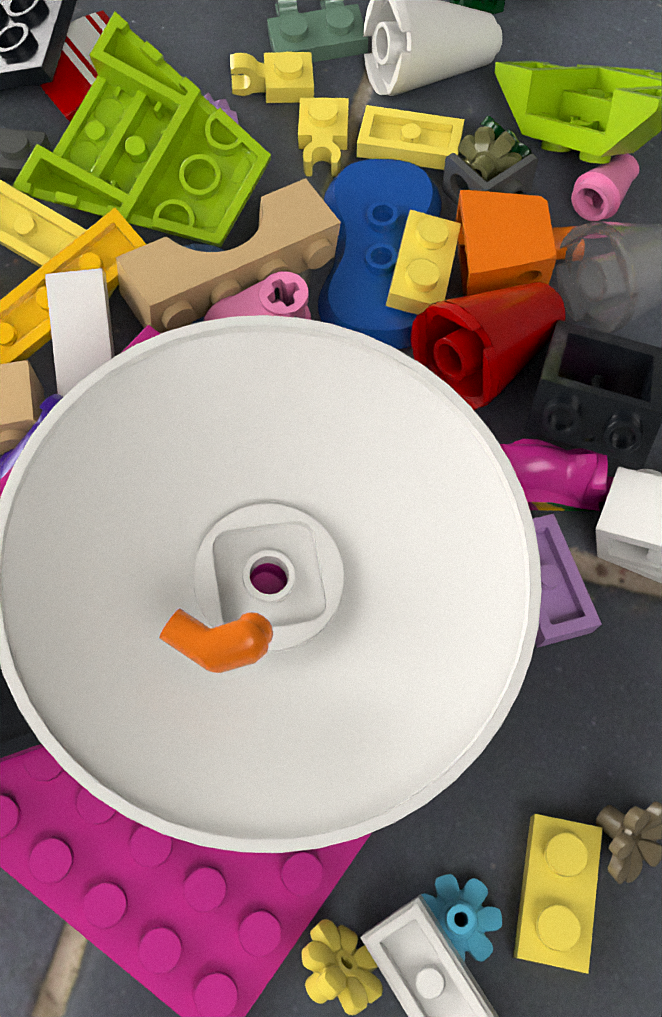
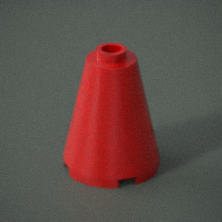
[411,282,566,410]

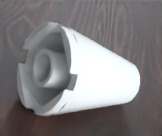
[364,0,502,96]

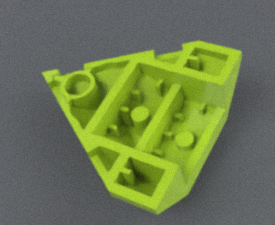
[494,61,662,164]

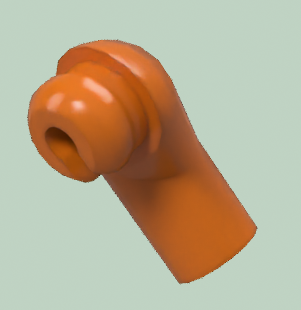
[159,608,273,673]

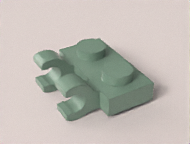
[267,0,368,62]

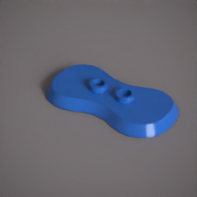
[318,159,442,349]

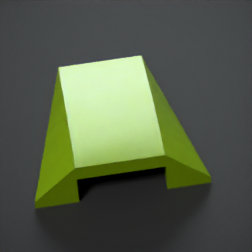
[12,11,271,248]

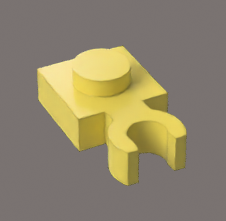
[298,98,349,177]

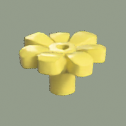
[301,919,383,1015]

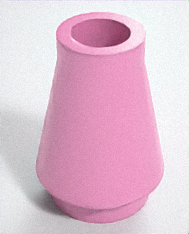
[571,154,639,221]

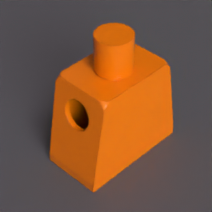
[455,190,583,296]

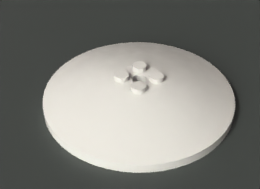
[0,315,542,853]

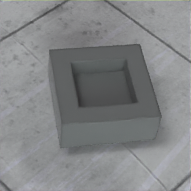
[0,128,51,182]

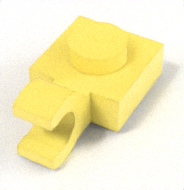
[230,51,314,103]

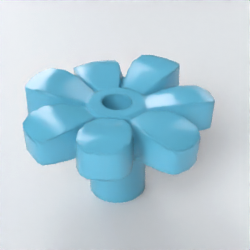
[421,874,502,962]

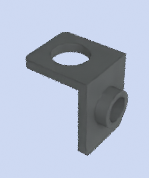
[442,153,538,205]

